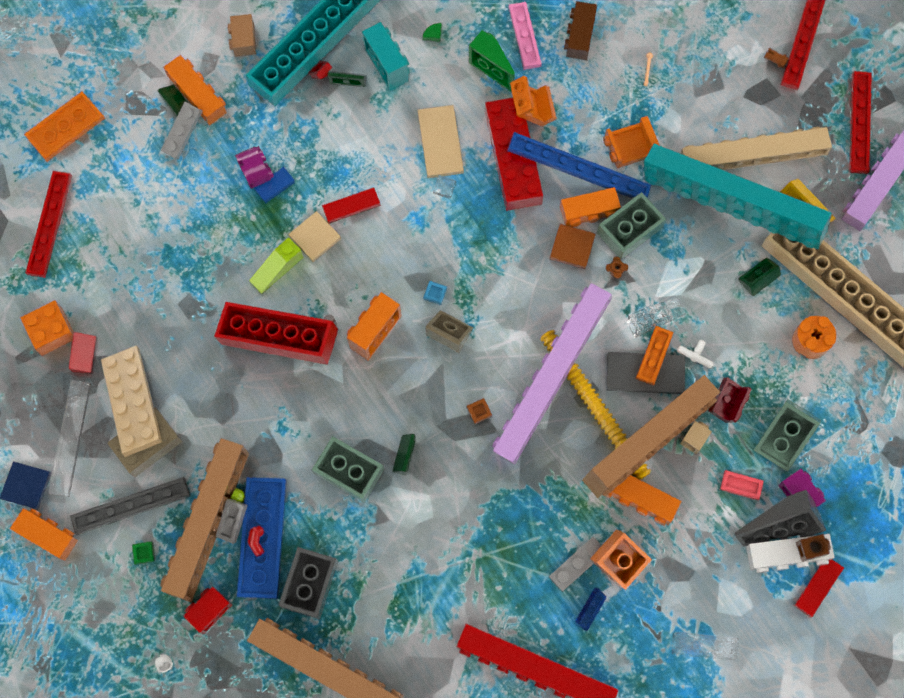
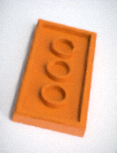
[24,91,105,162]

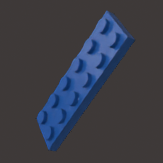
[237,477,287,599]

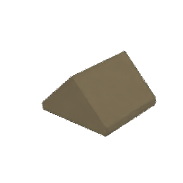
[425,310,473,353]

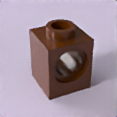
[796,534,831,562]

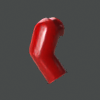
[247,526,265,557]

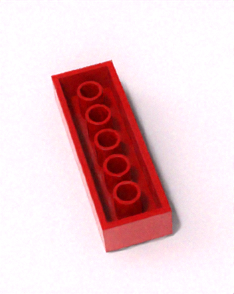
[485,97,543,211]
[214,302,338,365]

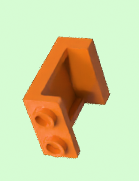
[510,76,557,126]
[603,116,659,168]

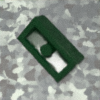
[328,72,366,87]
[157,84,188,117]
[738,257,781,296]
[392,434,416,476]

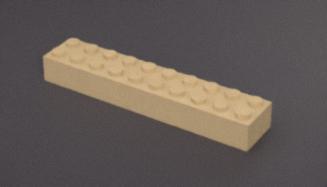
[762,233,904,368]

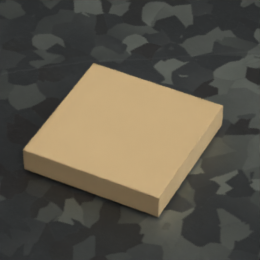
[288,211,341,262]

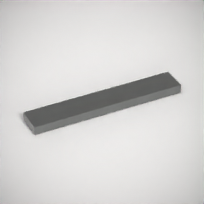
[70,477,190,535]

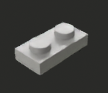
[216,498,247,544]

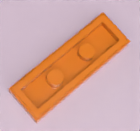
[635,326,674,386]

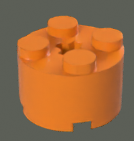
[792,316,836,359]

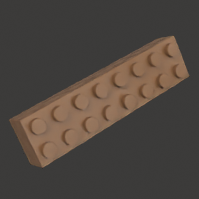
[582,375,720,498]
[160,438,249,603]
[247,618,404,698]

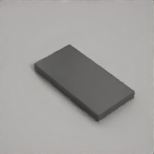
[607,352,685,394]

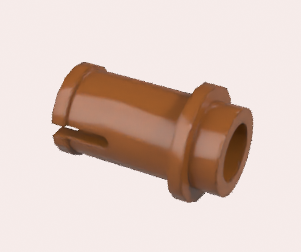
[764,48,789,68]

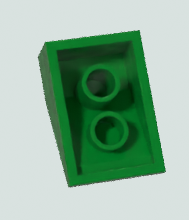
[469,30,515,92]

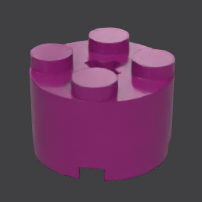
[235,146,274,189]

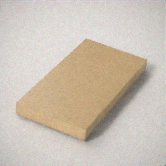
[418,105,464,178]

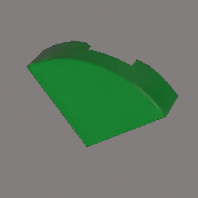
[422,23,442,42]

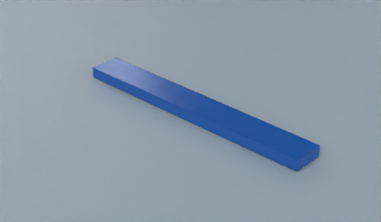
[507,132,651,199]

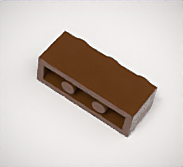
[564,1,597,61]

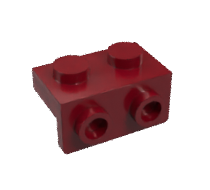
[708,377,752,423]

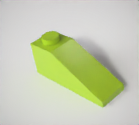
[249,237,304,294]

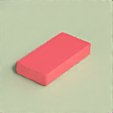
[720,470,764,501]

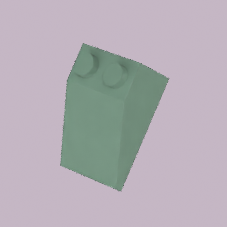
[754,399,821,472]

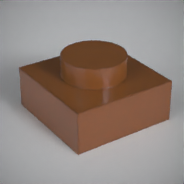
[466,398,492,425]

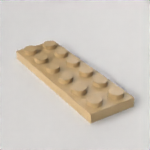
[101,345,162,457]

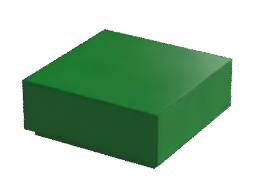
[132,541,155,565]

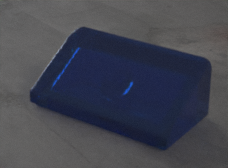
[574,587,606,631]

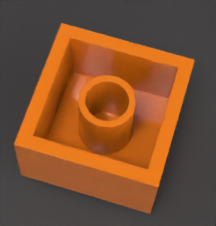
[20,300,74,356]
[590,529,652,590]

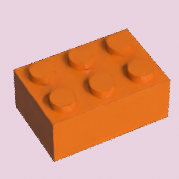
[347,292,402,361]

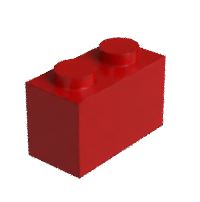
[183,586,232,635]

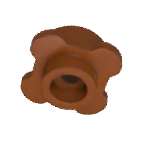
[606,257,628,279]

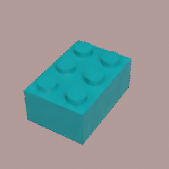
[362,22,410,91]

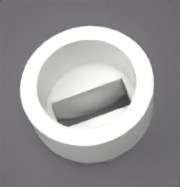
[155,654,173,673]

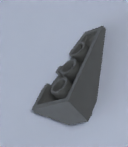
[735,490,826,547]

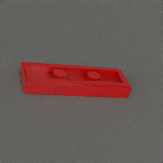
[322,187,381,224]
[794,560,844,618]

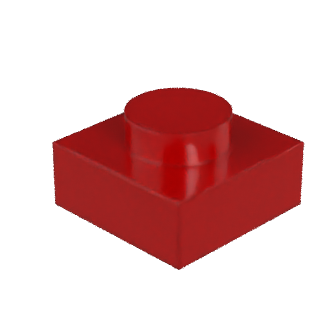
[308,60,332,80]

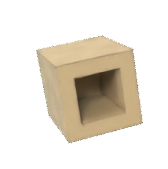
[680,421,712,455]

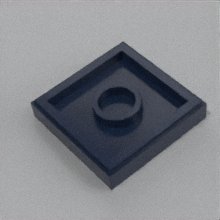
[0,461,52,510]

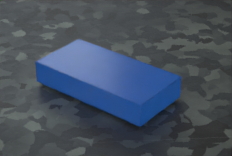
[254,167,295,204]

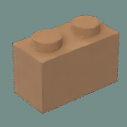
[228,14,257,57]

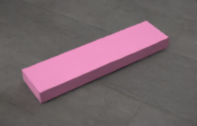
[509,2,541,70]

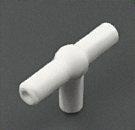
[677,340,714,369]

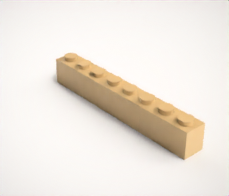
[680,127,832,170]

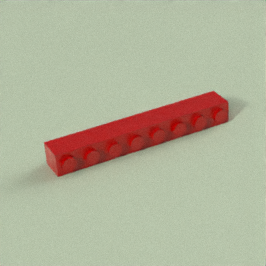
[456,624,619,698]

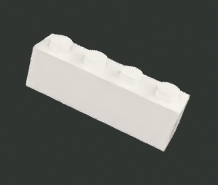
[746,534,835,573]

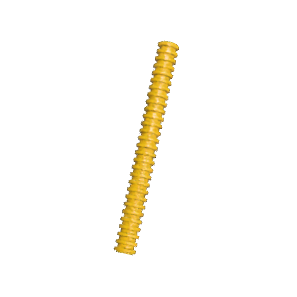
[540,330,651,480]

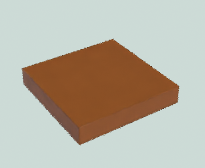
[550,224,596,269]

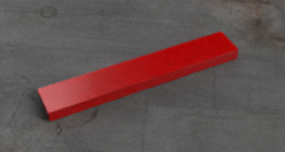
[781,0,826,90]
[849,71,872,174]
[25,171,72,278]

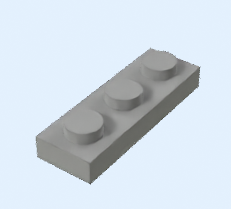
[161,102,203,160]
[549,537,601,592]

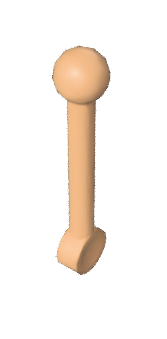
[644,52,653,86]

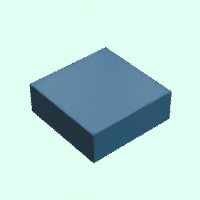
[423,281,447,305]

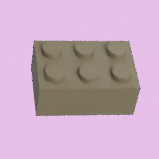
[107,407,182,477]

